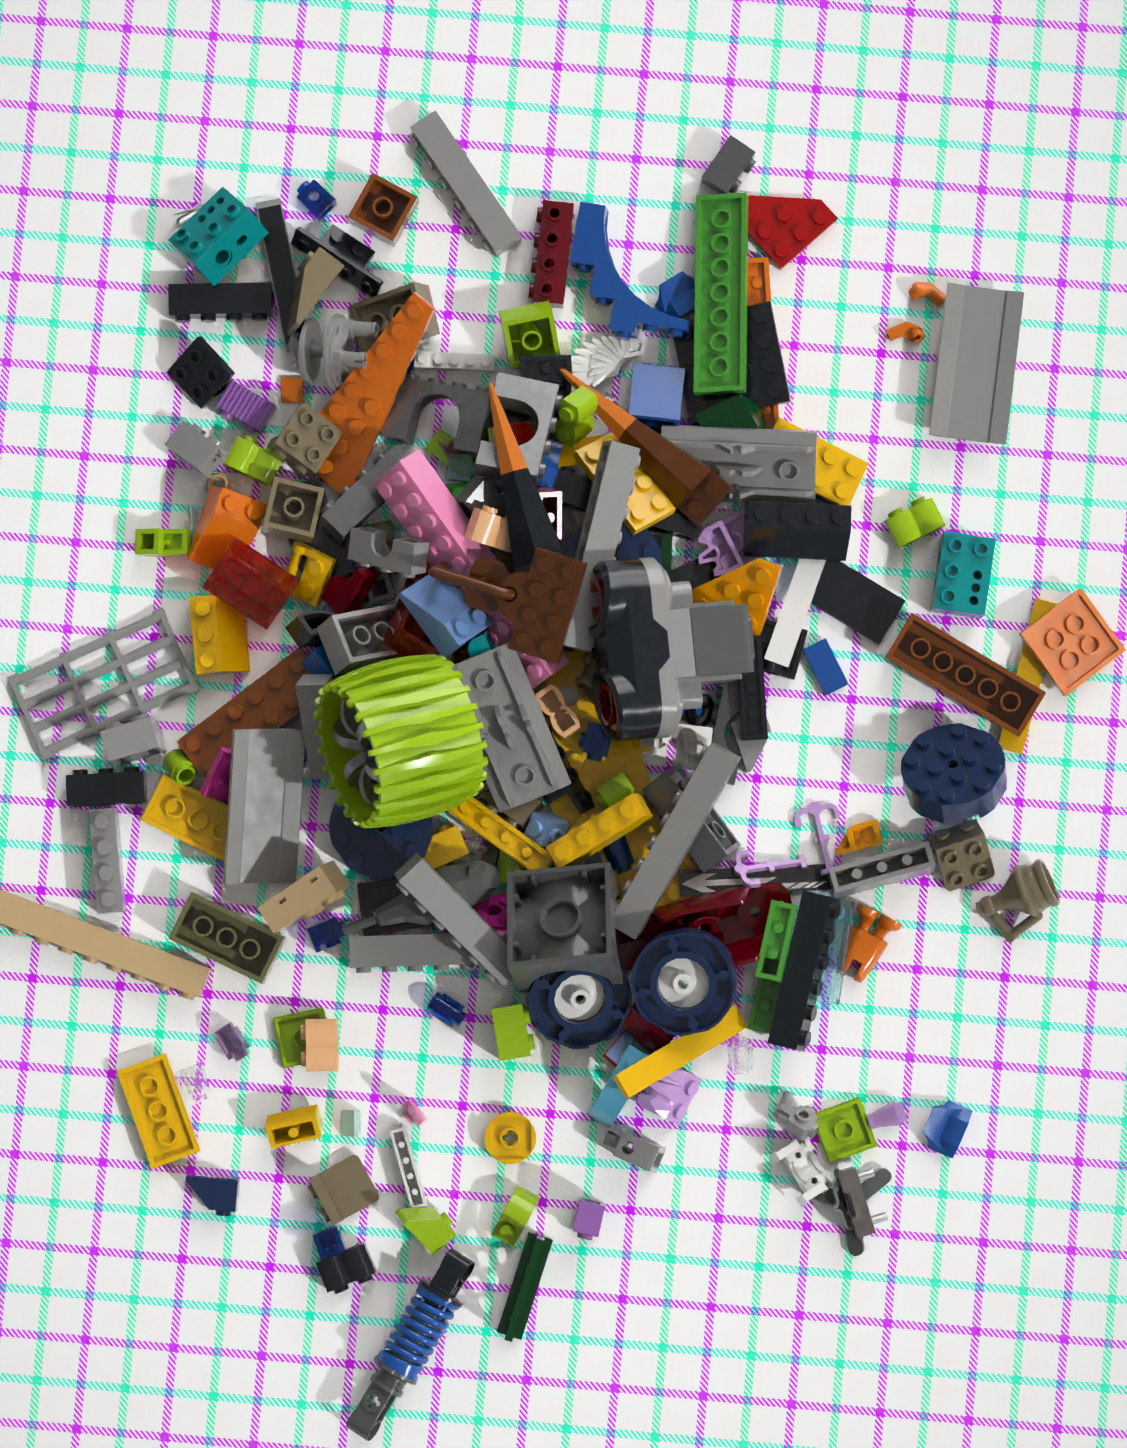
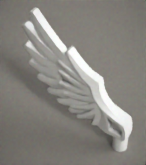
[571,328,645,393]

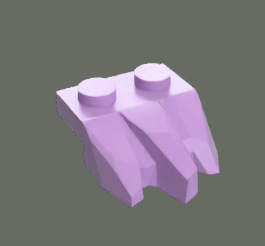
[697,509,763,577]
[637,1068,702,1125]

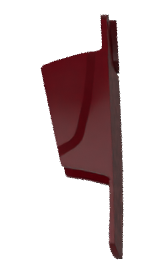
[615,882,792,970]

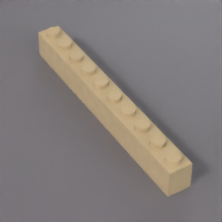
[0,889,212,1001]

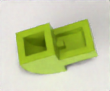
[135,528,191,557]
[491,1185,540,1247]

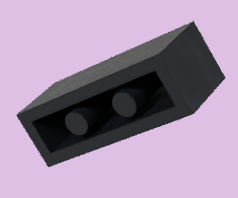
[66,767,148,807]

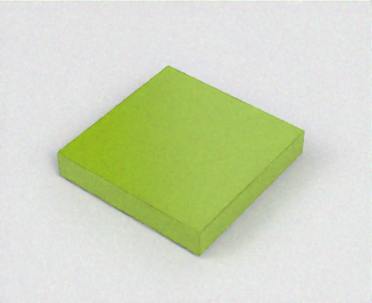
[272,1007,326,1069]
[816,1097,878,1164]

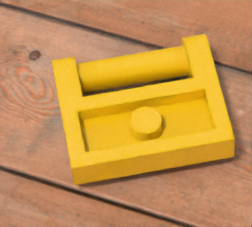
[278,541,336,607]

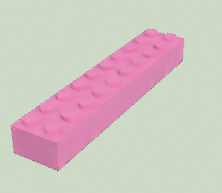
[373,449,569,689]

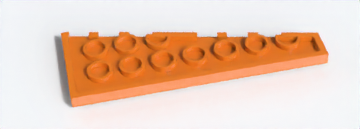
[316,292,436,493]

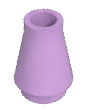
[867,1101,907,1129]

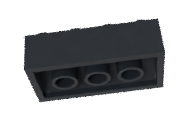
[743,501,852,561]

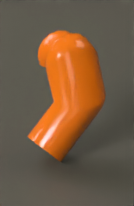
[908,281,946,307]
[885,321,925,343]

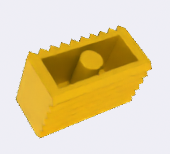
[265,1104,323,1149]

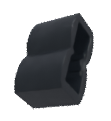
[315,1242,377,1294]

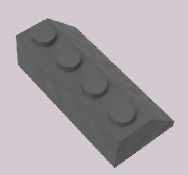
[642,763,741,873]

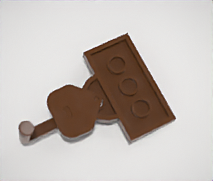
[428,547,588,664]

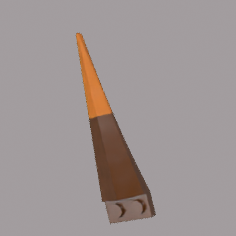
[560,369,734,526]

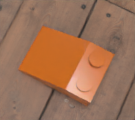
[186,486,267,576]

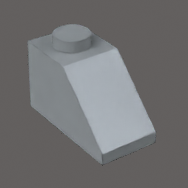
[730,719,771,773]

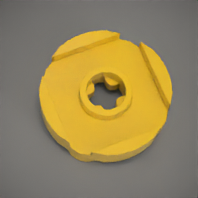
[484,1112,536,1164]

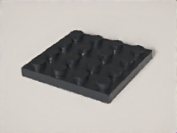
[673,301,792,425]

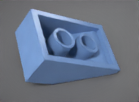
[398,574,493,657]

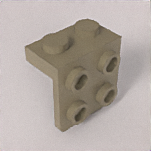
[266,403,342,477]
[927,819,995,891]
[308,1155,379,1226]

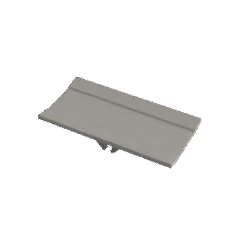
[929,282,1024,445]
[661,424,817,504]
[453,642,572,812]
[223,728,305,885]

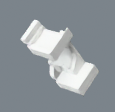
[641,723,713,754]
[769,1137,836,1207]

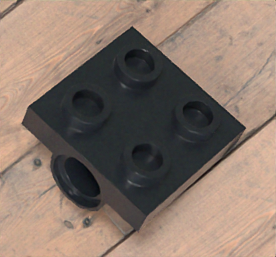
[167,336,235,409]
[761,619,808,680]

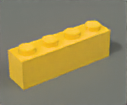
[546,793,654,867]

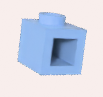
[524,812,570,847]

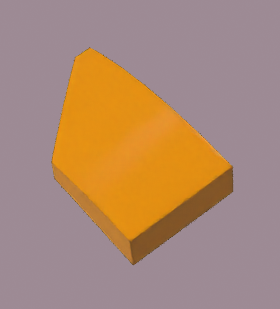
[834,819,884,856]

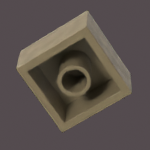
[261,476,325,544]

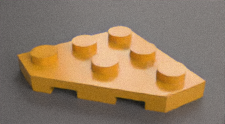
[692,558,782,636]

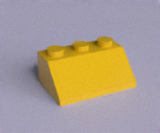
[189,595,250,677]

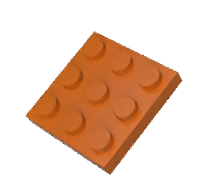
[1019,588,1126,696]

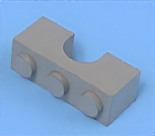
[348,526,429,578]

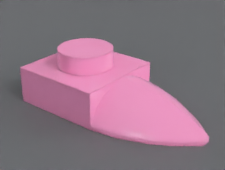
[402,1099,427,1126]

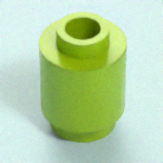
[163,749,196,785]

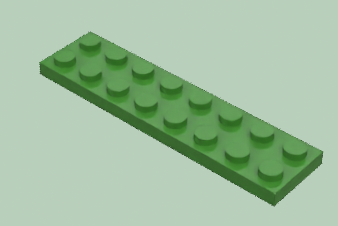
[693,192,748,395]

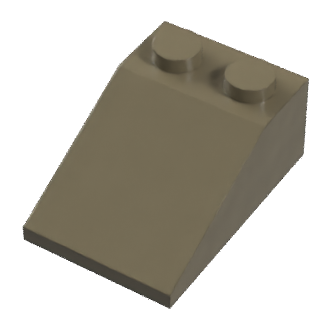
[287,247,344,337]
[349,282,440,353]

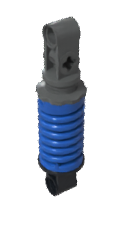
[346,1248,475,1441]

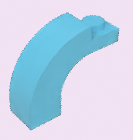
[587,1045,648,1128]

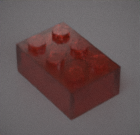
[202,537,300,630]

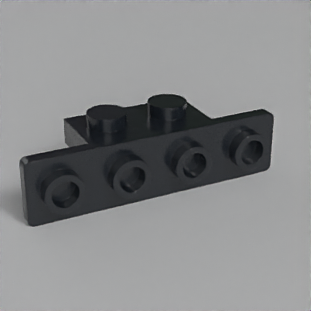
[291,224,384,297]
[543,724,595,814]

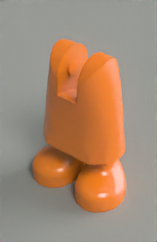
[837,903,903,983]

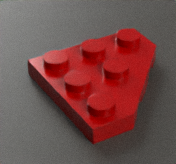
[748,195,838,270]

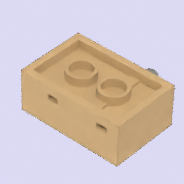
[257,860,350,934]

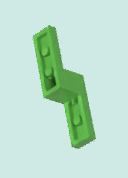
[747,900,798,1034]

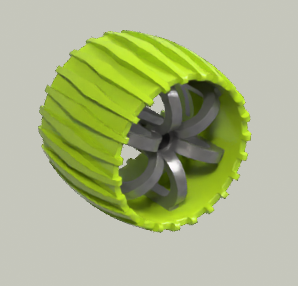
[313,654,488,828]

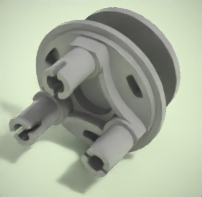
[288,313,379,391]

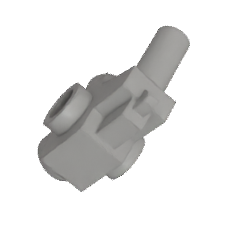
[773,1091,820,1140]

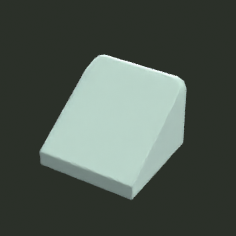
[341,1110,361,1137]

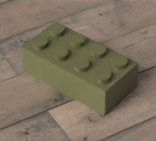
[168,892,287,984]

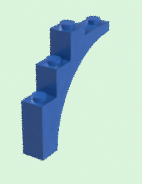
[570,202,691,340]

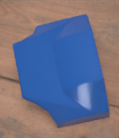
[655,271,695,319]
[922,1100,973,1159]

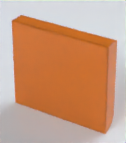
[281,377,303,403]

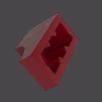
[320,567,379,614]

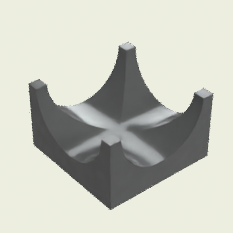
[507,862,623,993]

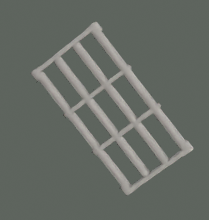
[7,607,200,761]

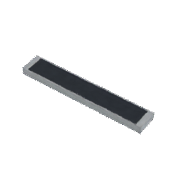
[255,198,306,353]

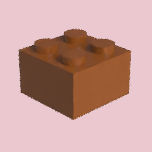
[348,172,419,247]

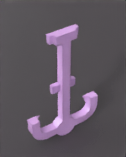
[794,802,841,875]
[734,850,808,888]

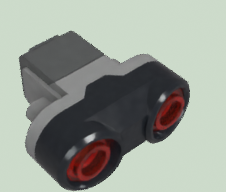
[588,557,755,742]

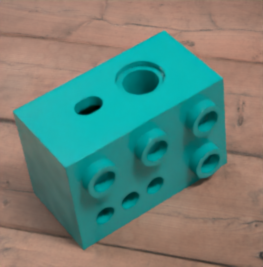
[168,186,269,286]
[930,531,996,619]

